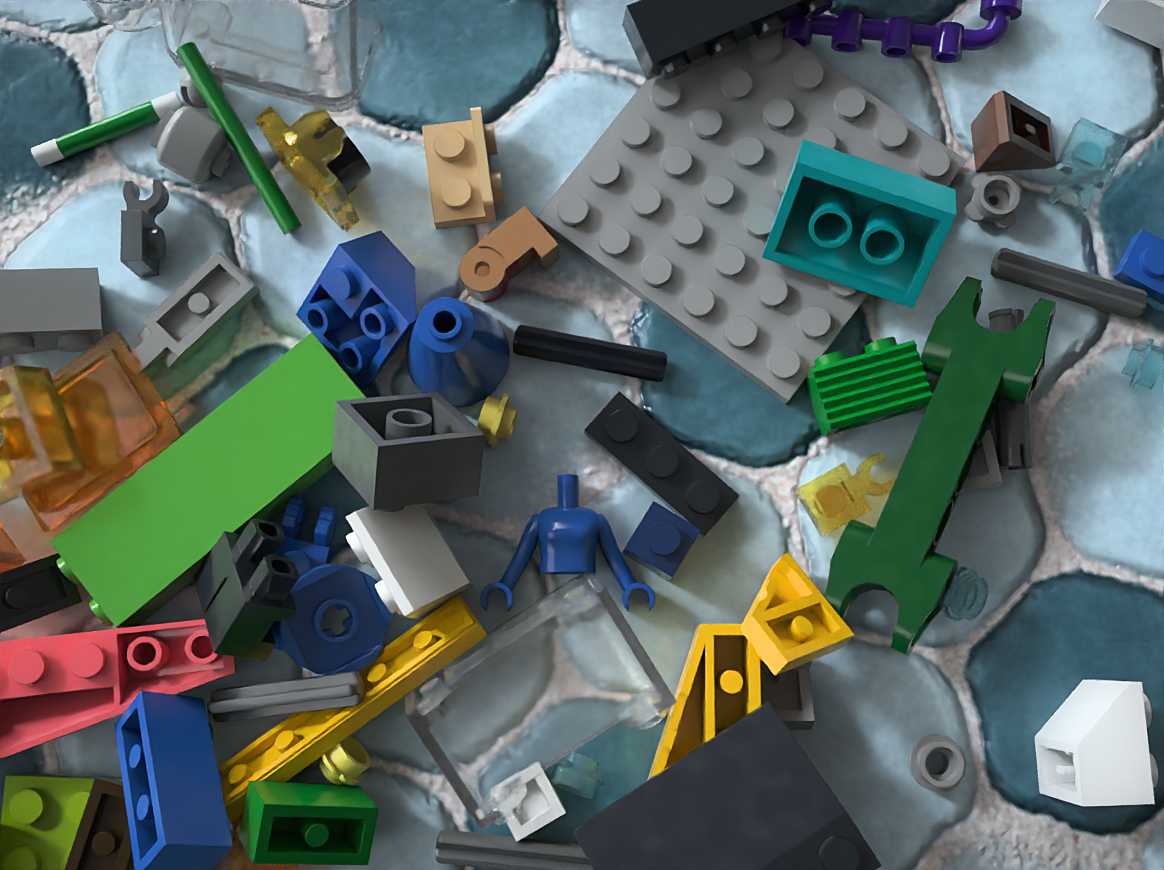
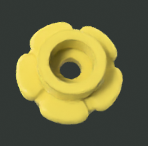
[319,735,371,786]

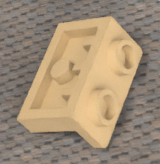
[422,107,504,230]

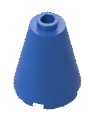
[405,297,510,407]

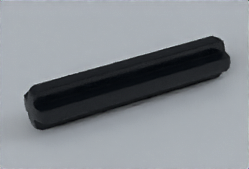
[512,325,668,382]

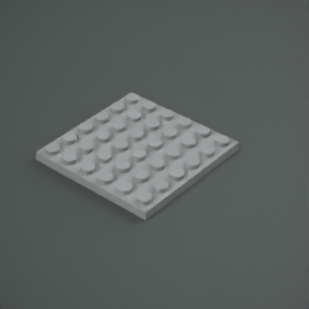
[537,31,967,404]

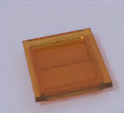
[0,330,184,532]

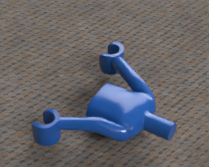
[480,474,655,612]

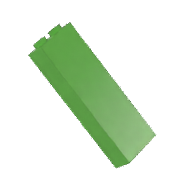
[50,332,366,628]

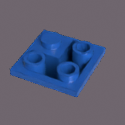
[296,230,416,390]

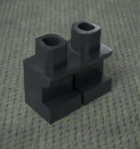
[193,518,300,661]

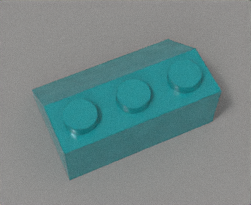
[762,139,957,308]

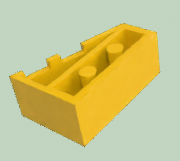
[647,624,761,780]

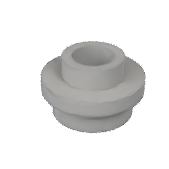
[908,734,966,792]

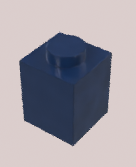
[622,501,701,581]

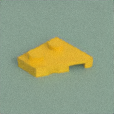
[740,552,854,676]

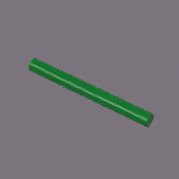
[176,42,302,235]

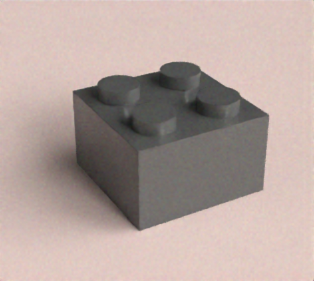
[332,392,485,512]

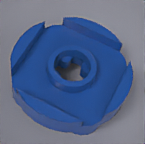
[277,564,392,675]

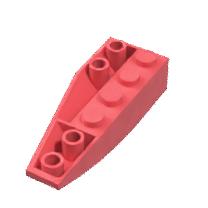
[0,619,237,758]

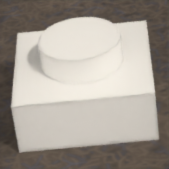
[490,761,567,841]

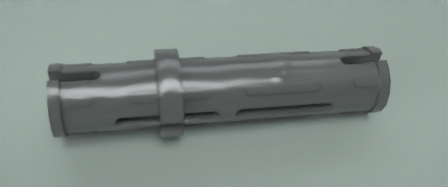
[988,308,1033,470]

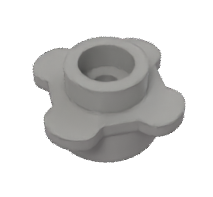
[965,173,1022,229]

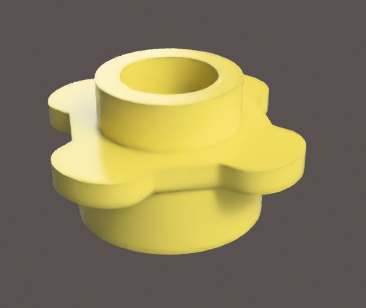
[477,393,518,449]

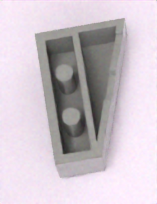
[0,267,104,357]

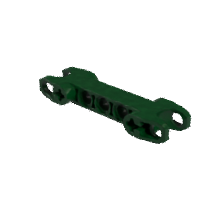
[824,276,1056,657]

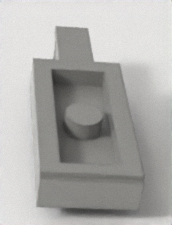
[123,251,260,382]

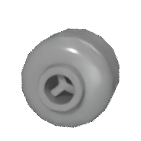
[151,106,235,184]

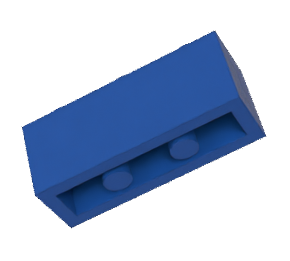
[115,691,233,870]

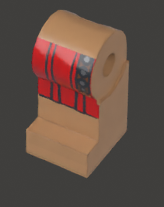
[459,205,560,302]

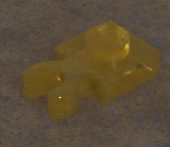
[795,453,896,537]

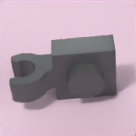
[120,179,169,277]

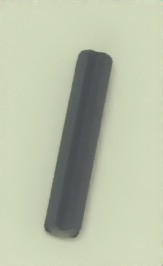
[990,248,1148,319]
[207,671,366,722]
[435,829,593,870]

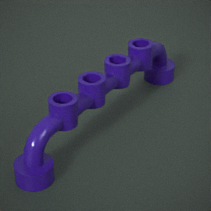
[781,0,1023,63]

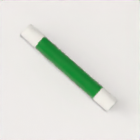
[31,91,183,167]

